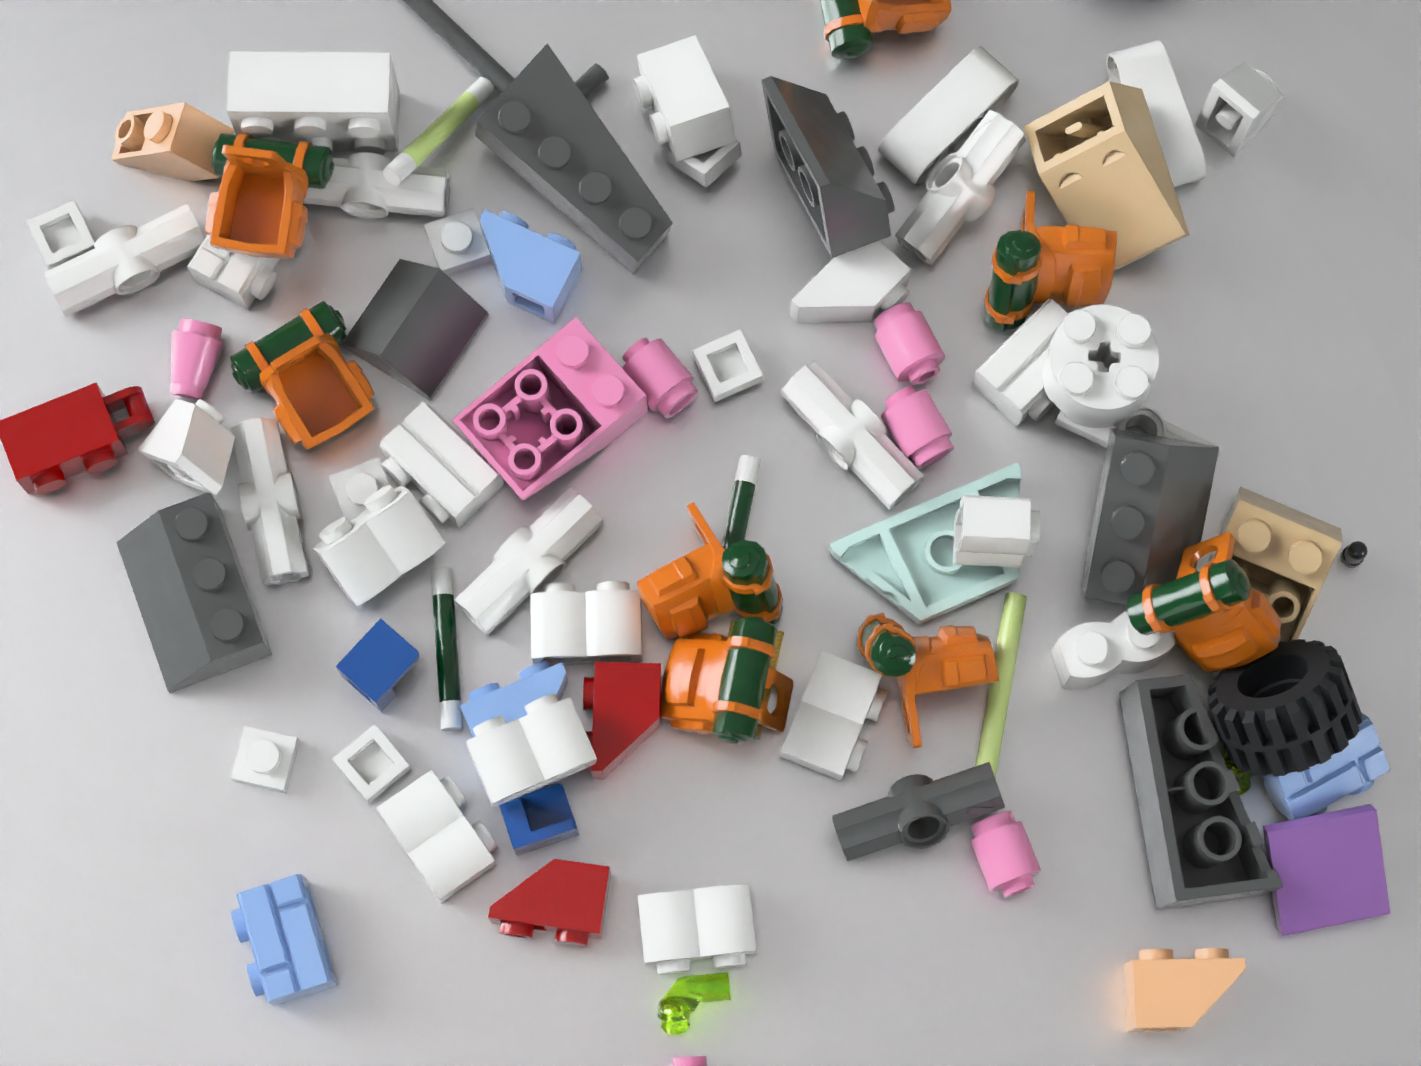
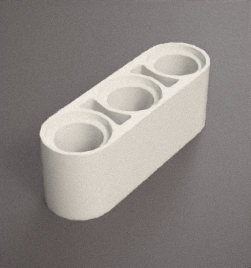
[1107,40,1206,187]
[878,46,1019,186]

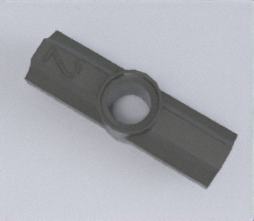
[832,762,1005,861]

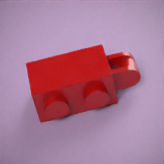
[0,383,155,494]

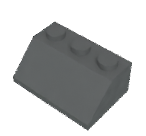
[761,76,895,258]
[1081,428,1219,605]
[116,493,272,693]

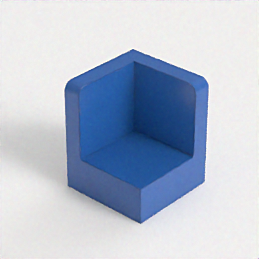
[335,618,420,712]
[499,783,579,856]

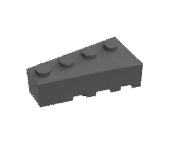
[475,43,673,274]
[1119,674,1283,909]

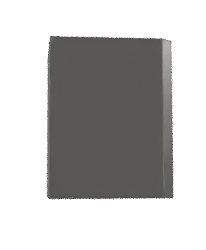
[341,259,489,401]

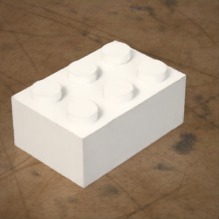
[227,51,400,155]

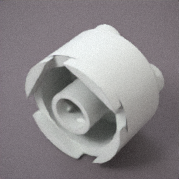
[1042,304,1160,428]

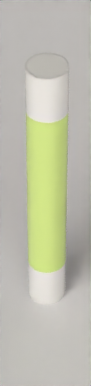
[383,77,495,186]

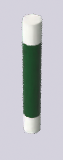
[722,455,761,615]
[430,567,463,731]

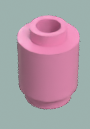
[874,302,945,385]
[622,338,698,418]
[880,386,954,469]
[970,811,1041,898]

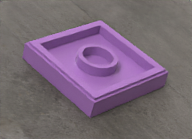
[1263,804,1390,936]

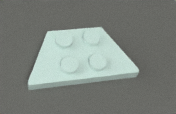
[828,462,1021,625]

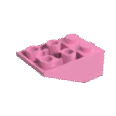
[452,317,648,501]

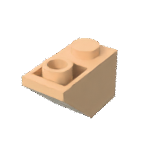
[111,102,235,182]
[1124,948,1246,1032]

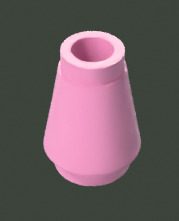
[170,319,225,400]

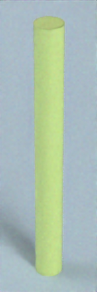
[975,592,1027,779]

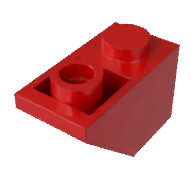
[583,662,662,780]
[488,859,611,947]

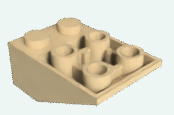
[1023,81,1190,271]
[1174,487,1343,649]

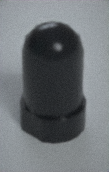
[1340,541,1368,568]

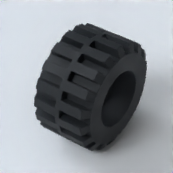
[1207,639,1362,777]

